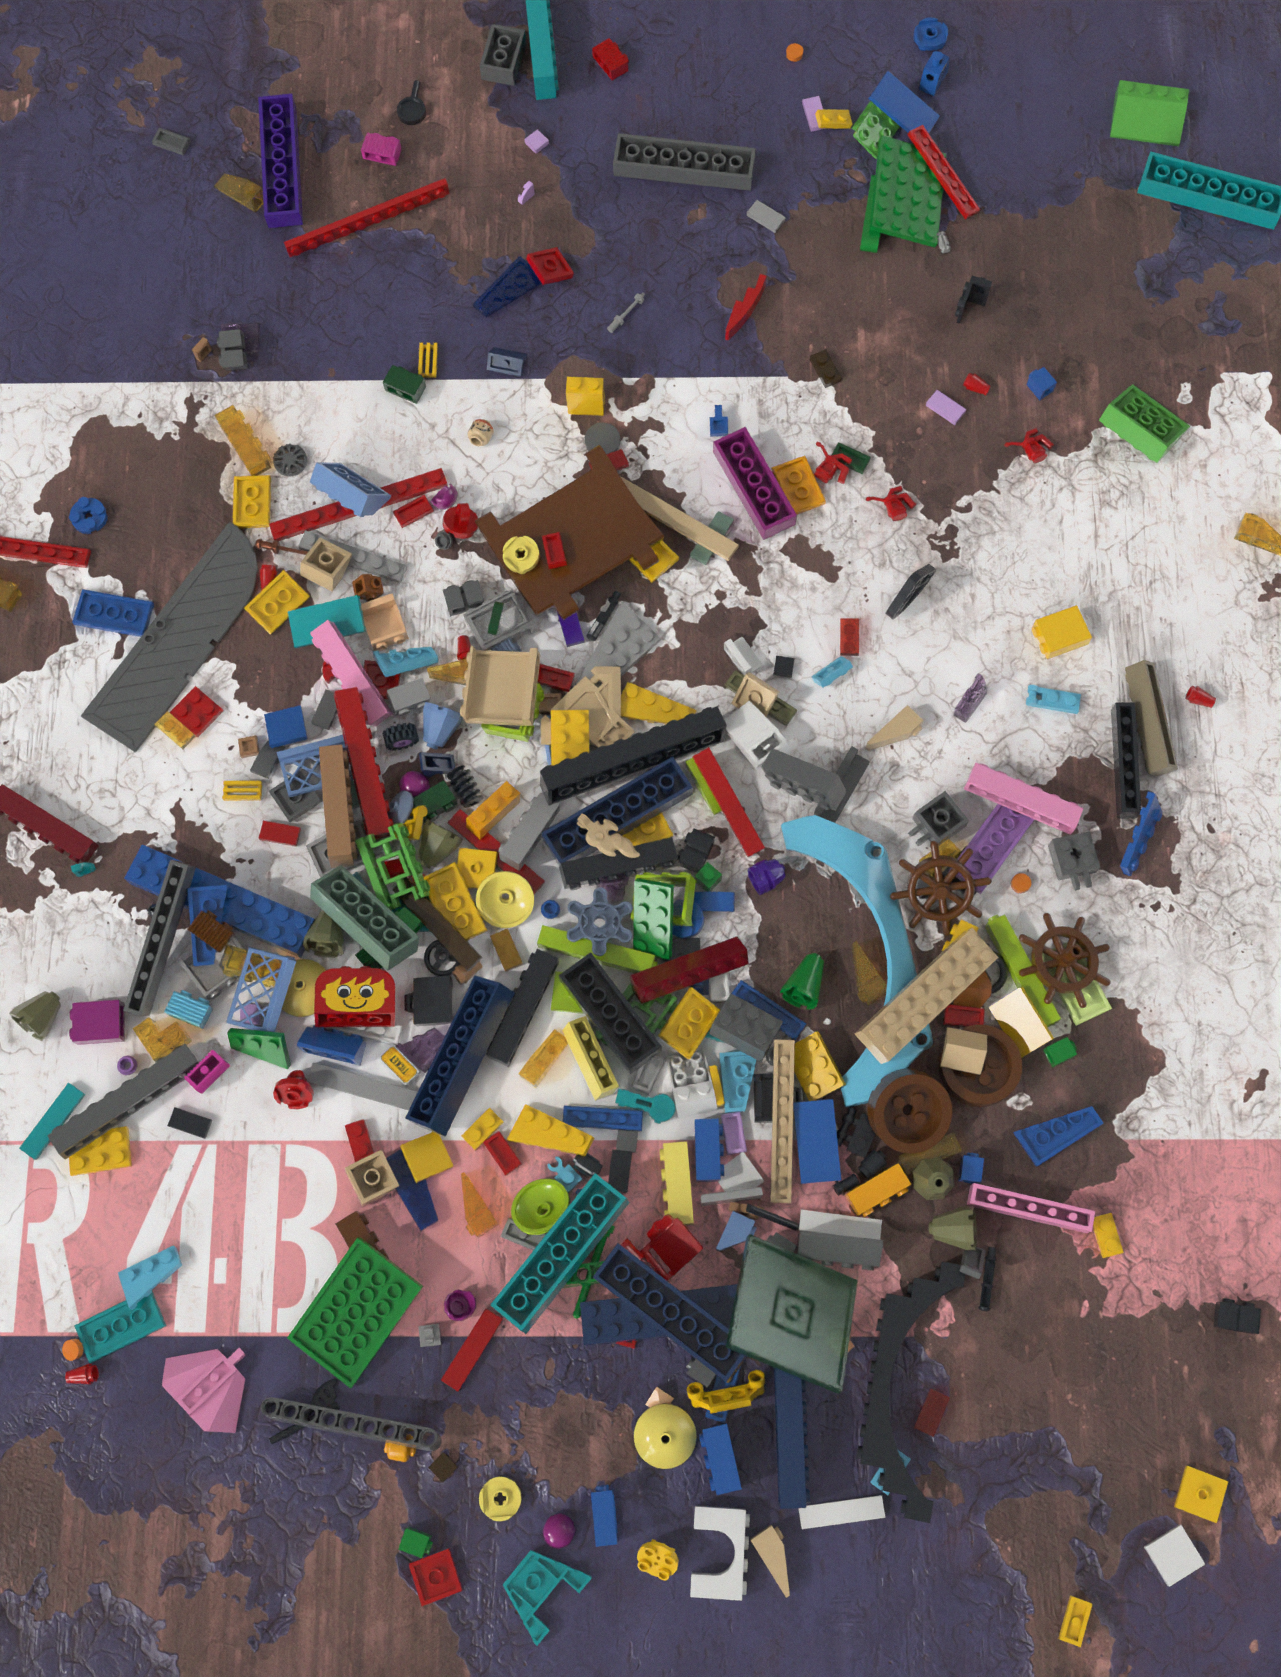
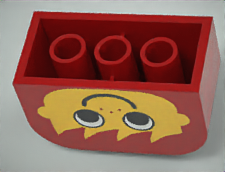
[314,966,395,1027]

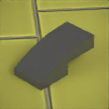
[250,741,285,779]

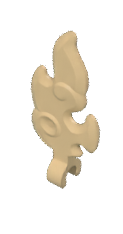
[577,814,640,858]

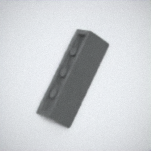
[814,746,870,823]

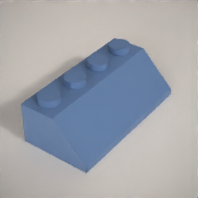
[310,462,391,517]

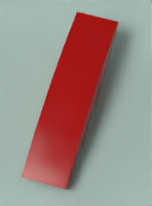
[725,274,767,341]

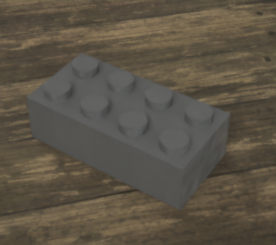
[761,748,847,811]

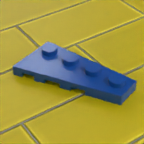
[1120,791,1163,876]
[188,885,228,966]
[1013,1106,1103,1167]

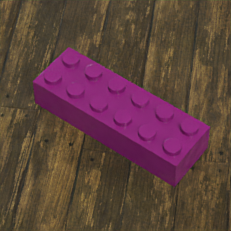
[713,426,797,540]

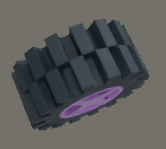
[382,723,419,751]

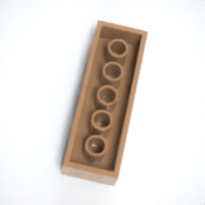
[319,745,358,868]

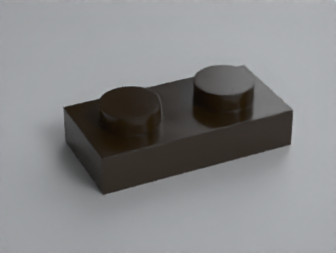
[809,349,842,388]

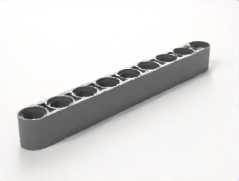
[261,1397,442,1451]

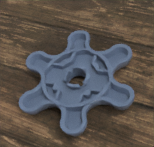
[567,887,633,956]

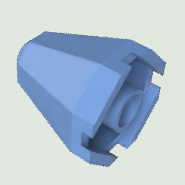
[423,702,463,750]

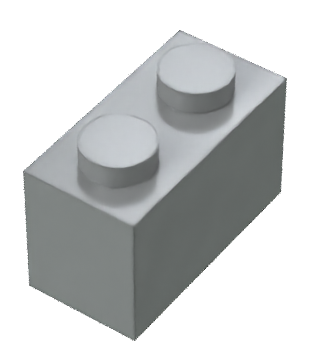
[386,678,431,716]

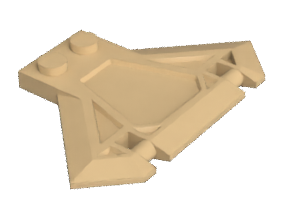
[541,666,635,748]

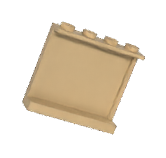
[460,646,541,726]

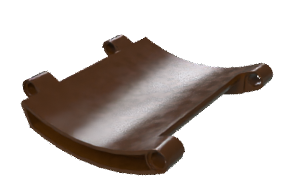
[475,445,664,620]

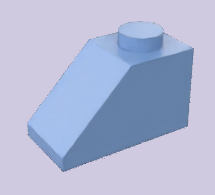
[716,1211,757,1252]

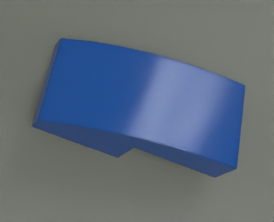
[693,892,735,912]

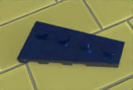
[473,256,542,318]
[386,1149,438,1232]

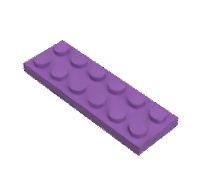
[949,804,1034,894]

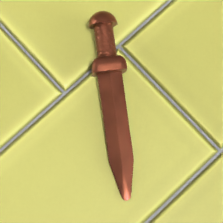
[255,539,308,555]

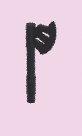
[269,1378,340,1445]

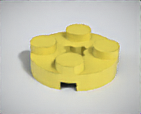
[503,536,540,574]
[479,1476,522,1521]

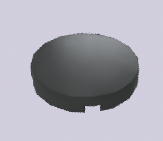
[584,422,620,454]

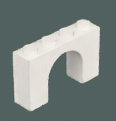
[690,1505,750,1601]

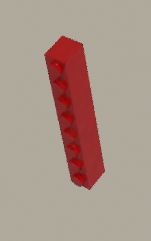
[334,687,393,839]

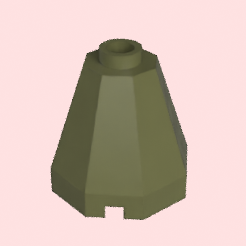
[418,819,463,869]
[303,911,345,958]
[9,991,61,1041]
[912,1157,955,1200]
[929,1205,977,1250]

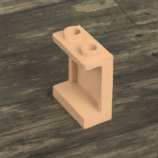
[361,593,409,651]

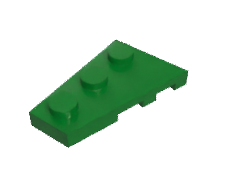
[227,1028,291,1070]

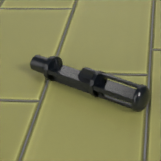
[586,591,621,641]
[978,1247,997,1312]

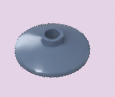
[387,791,413,825]

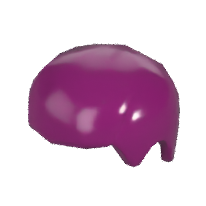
[430,484,458,510]
[399,771,430,798]
[444,1289,476,1321]
[543,1513,575,1549]

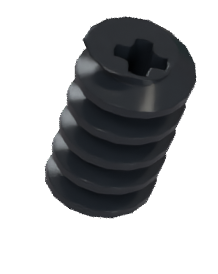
[447,765,484,808]

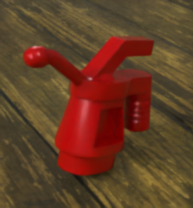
[1004,428,1054,464]
[814,441,852,484]
[866,486,916,521]

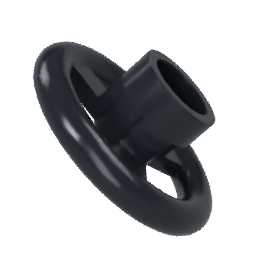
[424,940,461,976]

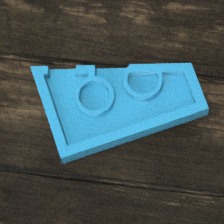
[372,647,439,677]
[719,1051,756,1113]
[118,1245,182,1310]

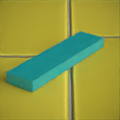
[19,1083,86,1160]

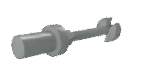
[607,293,645,333]

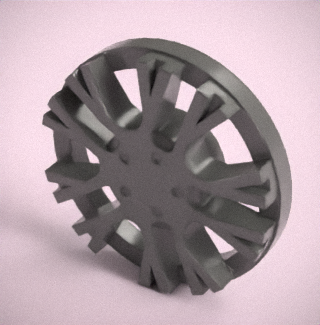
[273,443,307,476]

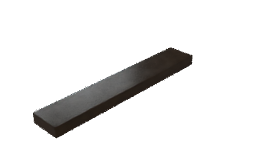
[392,877,483,972]

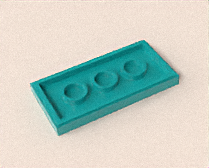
[288,595,366,648]
[74,1290,166,1363]

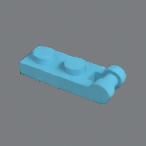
[1026,685,1081,714]

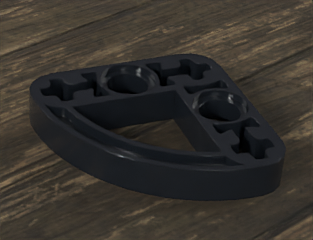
[885,564,936,620]

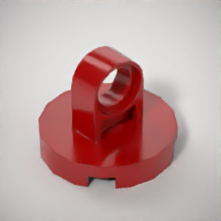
[442,503,478,539]
[273,1070,314,1109]

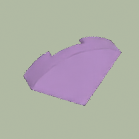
[518,181,535,205]

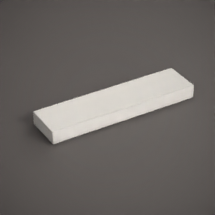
[324,1024,403,1046]
[799,1210,882,1240]
[798,1495,885,1529]

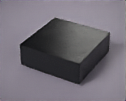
[773,656,795,678]

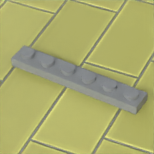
[298,530,407,584]

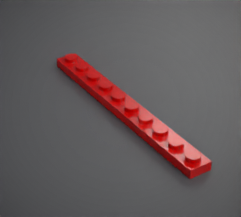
[284,178,450,257]
[269,468,448,541]

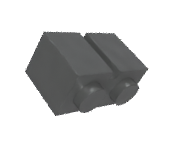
[217,329,248,371]
[443,580,484,617]

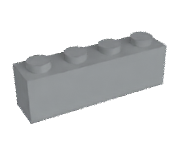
[498,792,560,871]

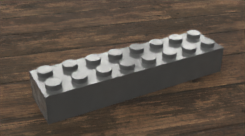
[613,133,756,191]

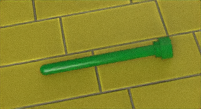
[573,1225,615,1319]

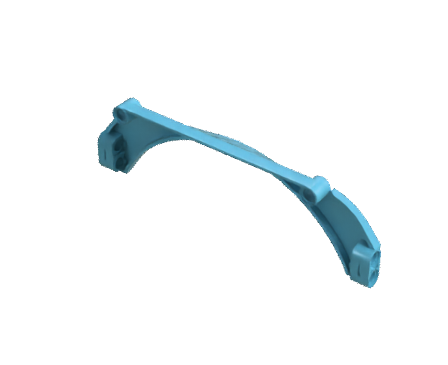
[781,815,933,1107]

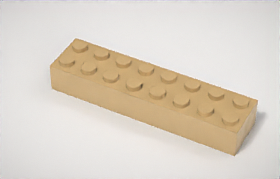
[855,928,999,1064]

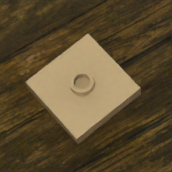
[731,672,780,718]

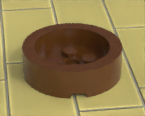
[939,1025,1022,1107]
[867,1068,952,1154]

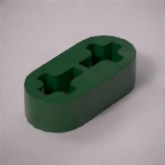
[487,601,504,635]

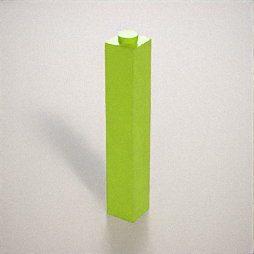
[985,914,1061,1027]
[537,925,658,974]

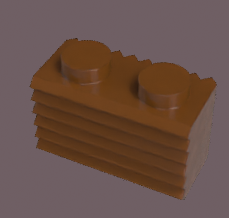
[187,910,235,953]

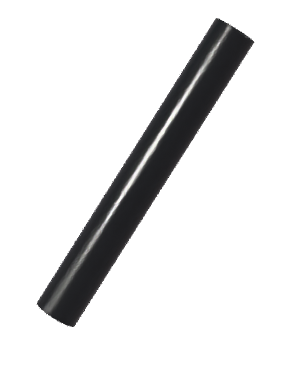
[746,1204,799,1231]

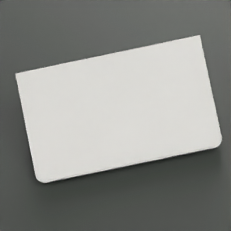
[724,637,763,676]

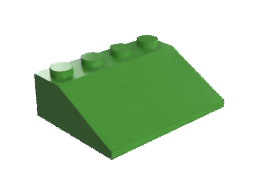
[1110,80,1189,146]
[1099,384,1190,463]

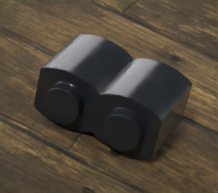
[677,828,715,873]
[1213,1298,1261,1334]

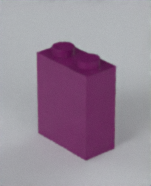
[69,1000,125,1045]

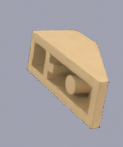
[866,705,924,751]
[750,1525,790,1598]

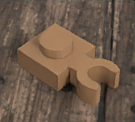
[729,1202,765,1220]

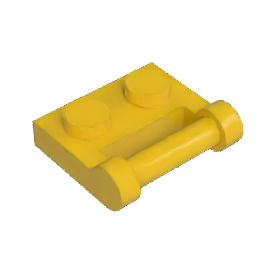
[395,806,427,841]

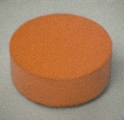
[786,43,803,62]
[1011,873,1031,893]
[62,1339,83,1361]

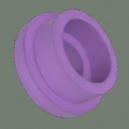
[117,1055,137,1075]

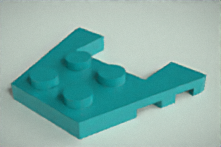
[503,1550,592,1646]

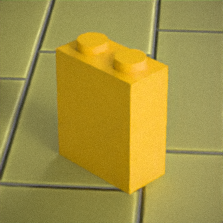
[566,377,605,416]
[1032,605,1092,659]

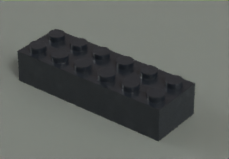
[559,952,662,1074]

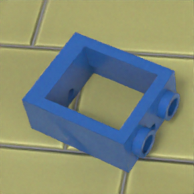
[591,1485,619,1547]

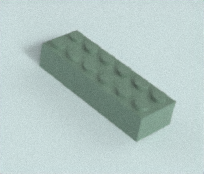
[310,865,419,971]

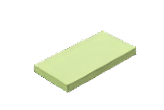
[1042,942,1112,1026]

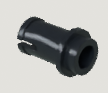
[833,1174,860,1196]

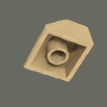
[300,538,352,591]
[345,1150,399,1207]

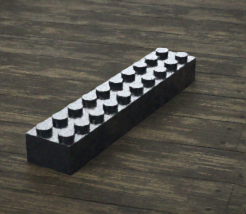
[540,706,727,806]

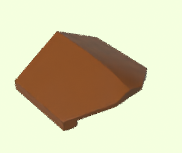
[953,971,992,1008]

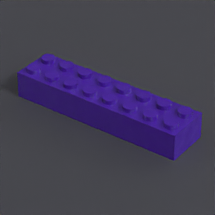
[258,94,303,228]

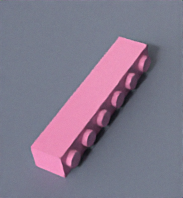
[310,620,393,727]
[964,763,1084,835]
[967,1183,1095,1233]

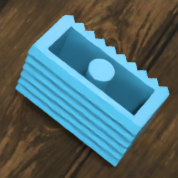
[164,990,213,1029]

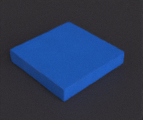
[264,705,308,748]

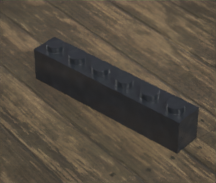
[1111,702,1141,819]
[559,837,678,891]
[486,949,559,1067]

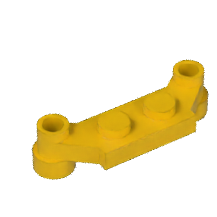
[687,1370,765,1414]

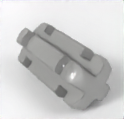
[937,231,951,254]

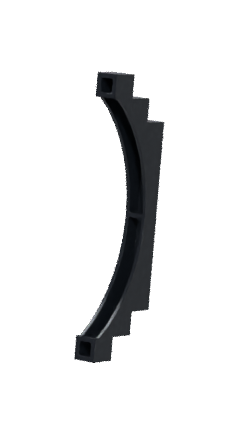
[856,1262,965,1523]

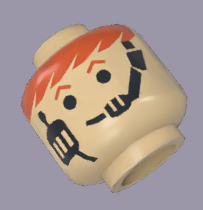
[467,419,494,447]

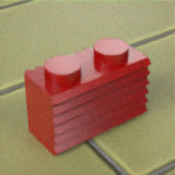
[592,38,629,81]

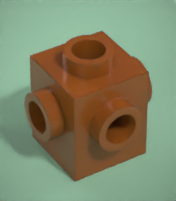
[352,574,384,602]

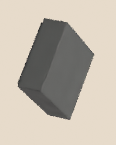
[616,1130,638,1153]

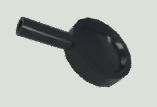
[397,80,426,125]

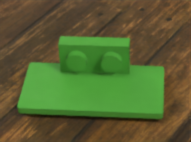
[852,101,900,159]

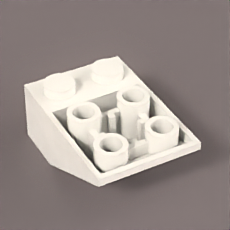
[725,701,788,768]
[666,1049,717,1118]

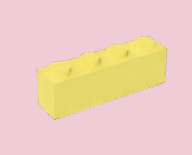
[562,1016,619,1101]
[659,1142,694,1225]

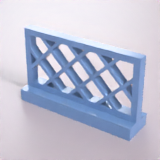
[277,735,353,798]
[226,947,296,1032]

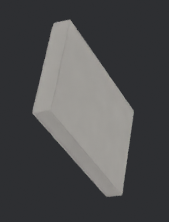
[700,1187,763,1207]

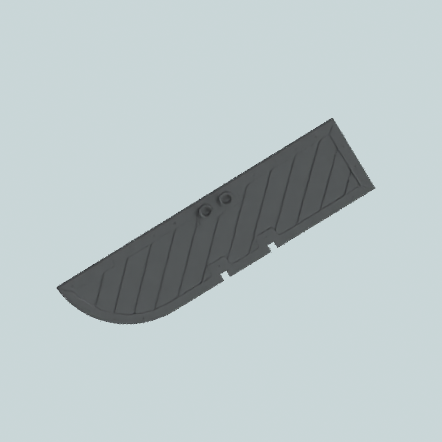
[81,522,258,753]

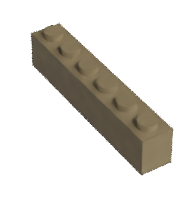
[1125,660,1178,777]

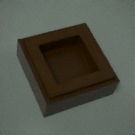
[428,1452,458,1483]

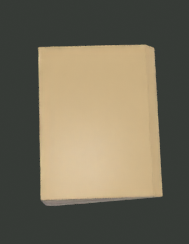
[940,1027,987,1075]

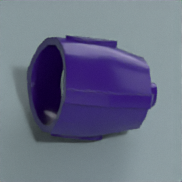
[747,859,786,895]

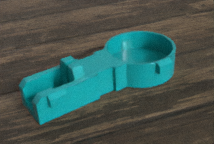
[615,1089,675,1124]

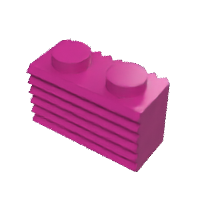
[361,132,402,166]
[184,1050,230,1094]

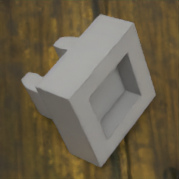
[419,1324,442,1347]

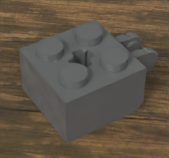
[908,791,969,847]
[1048,831,1100,891]

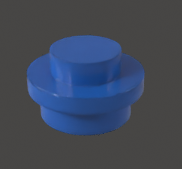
[541,900,560,919]

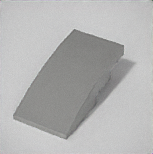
[306,820,395,878]

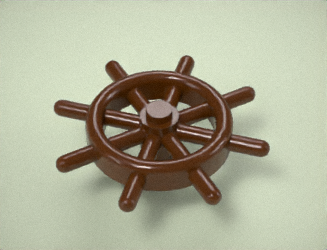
[890,841,992,936]
[1019,913,1111,1008]

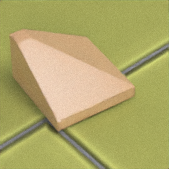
[645,1387,674,1407]

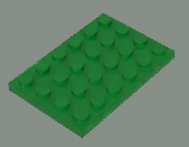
[869,135,946,248]
[287,1237,424,1389]

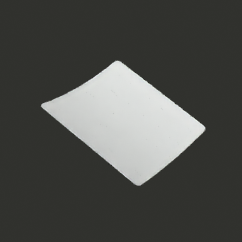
[718,1152,764,1191]

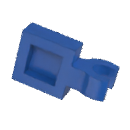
[710,405,728,437]

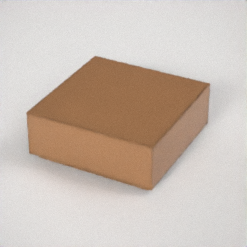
[192,337,212,362]
[238,735,260,758]

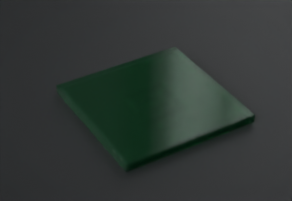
[726,1234,858,1394]

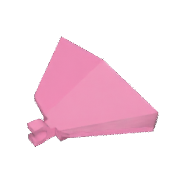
[162,1348,246,1433]

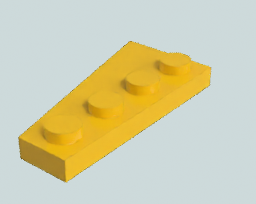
[621,682,696,725]
[507,1104,595,1156]

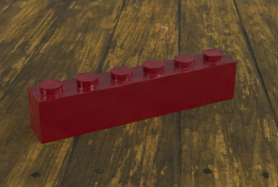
[0,784,99,864]
[630,936,749,1004]

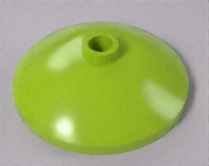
[511,1179,570,1235]

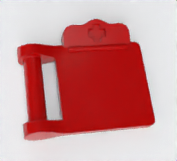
[640,1214,703,1281]

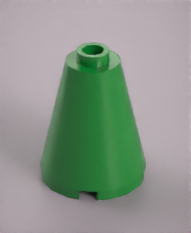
[780,953,824,1010]

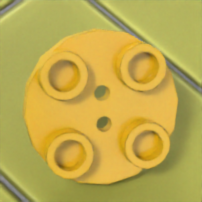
[637,1539,679,1580]

